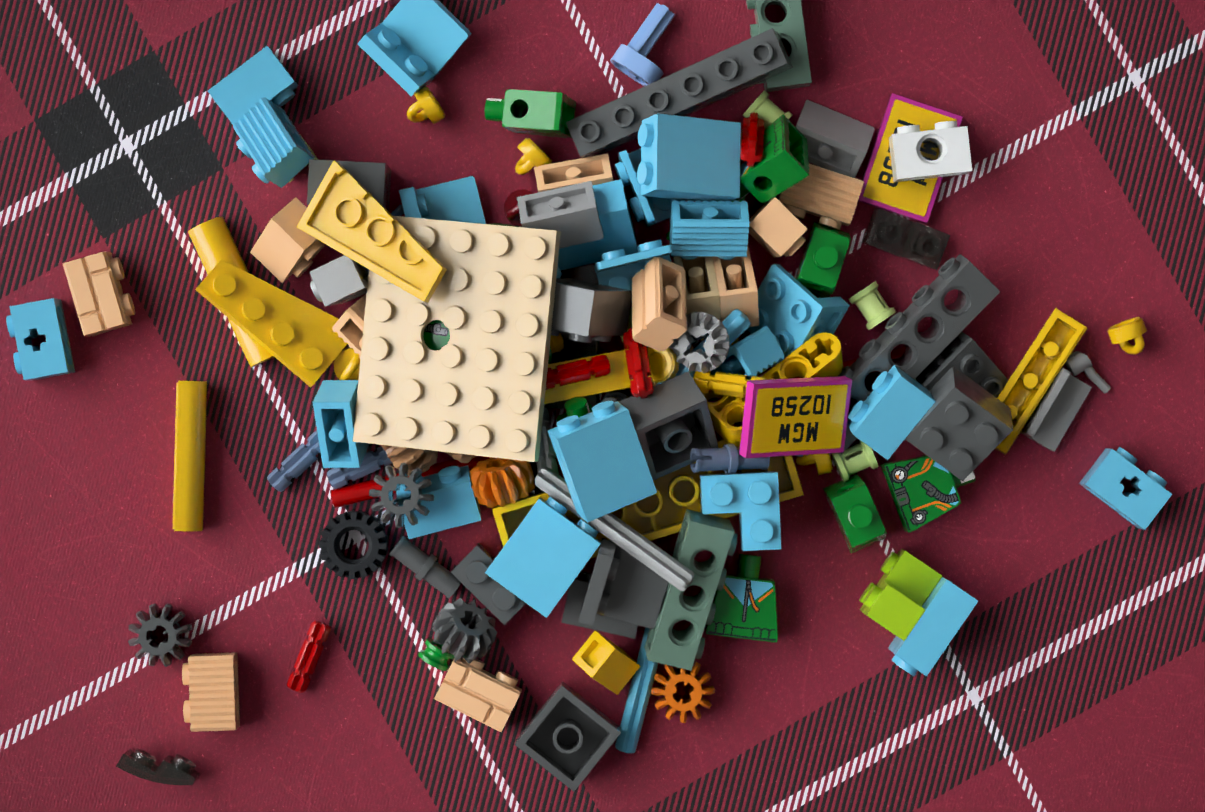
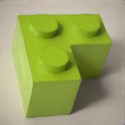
[859,549,942,641]

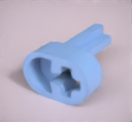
[610,3,675,86]

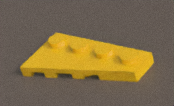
[297,160,447,303]
[195,259,348,387]

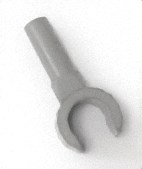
[1065,351,1111,393]

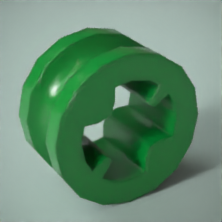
[418,638,454,671]

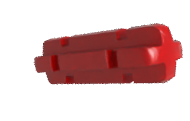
[740,113,765,167]
[623,328,654,399]
[546,354,611,390]
[287,620,331,693]

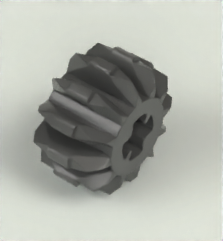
[369,463,434,528]
[432,598,497,664]
[128,603,192,667]

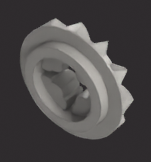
[669,312,730,373]

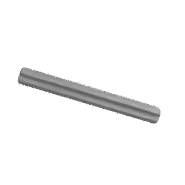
[535,467,694,591]

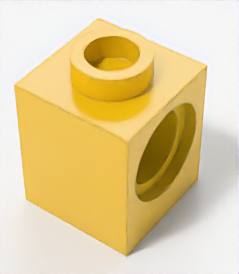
[572,630,640,695]

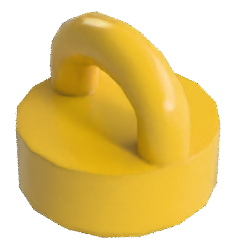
[407,86,445,124]
[515,138,552,175]
[1107,317,1147,355]
[334,347,360,380]
[648,347,679,383]
[796,453,833,475]

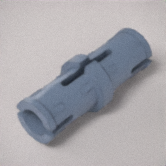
[690,444,770,474]

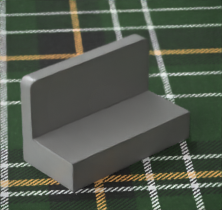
[795,100,875,178]
[517,181,604,249]
[1020,368,1092,452]

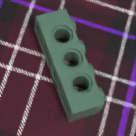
[746,0,812,92]
[644,509,737,671]

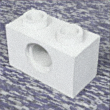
[889,121,972,182]

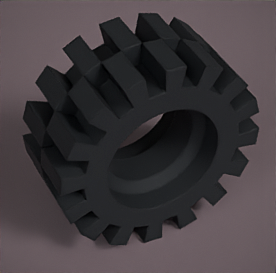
[319,511,389,579]

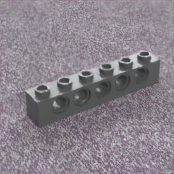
[566,28,793,158]
[838,254,1000,454]

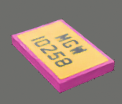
[858,93,963,224]
[739,376,852,458]

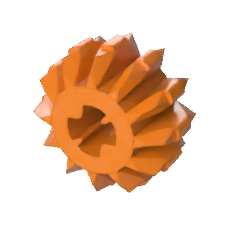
[470,457,535,508]
[651,662,715,723]

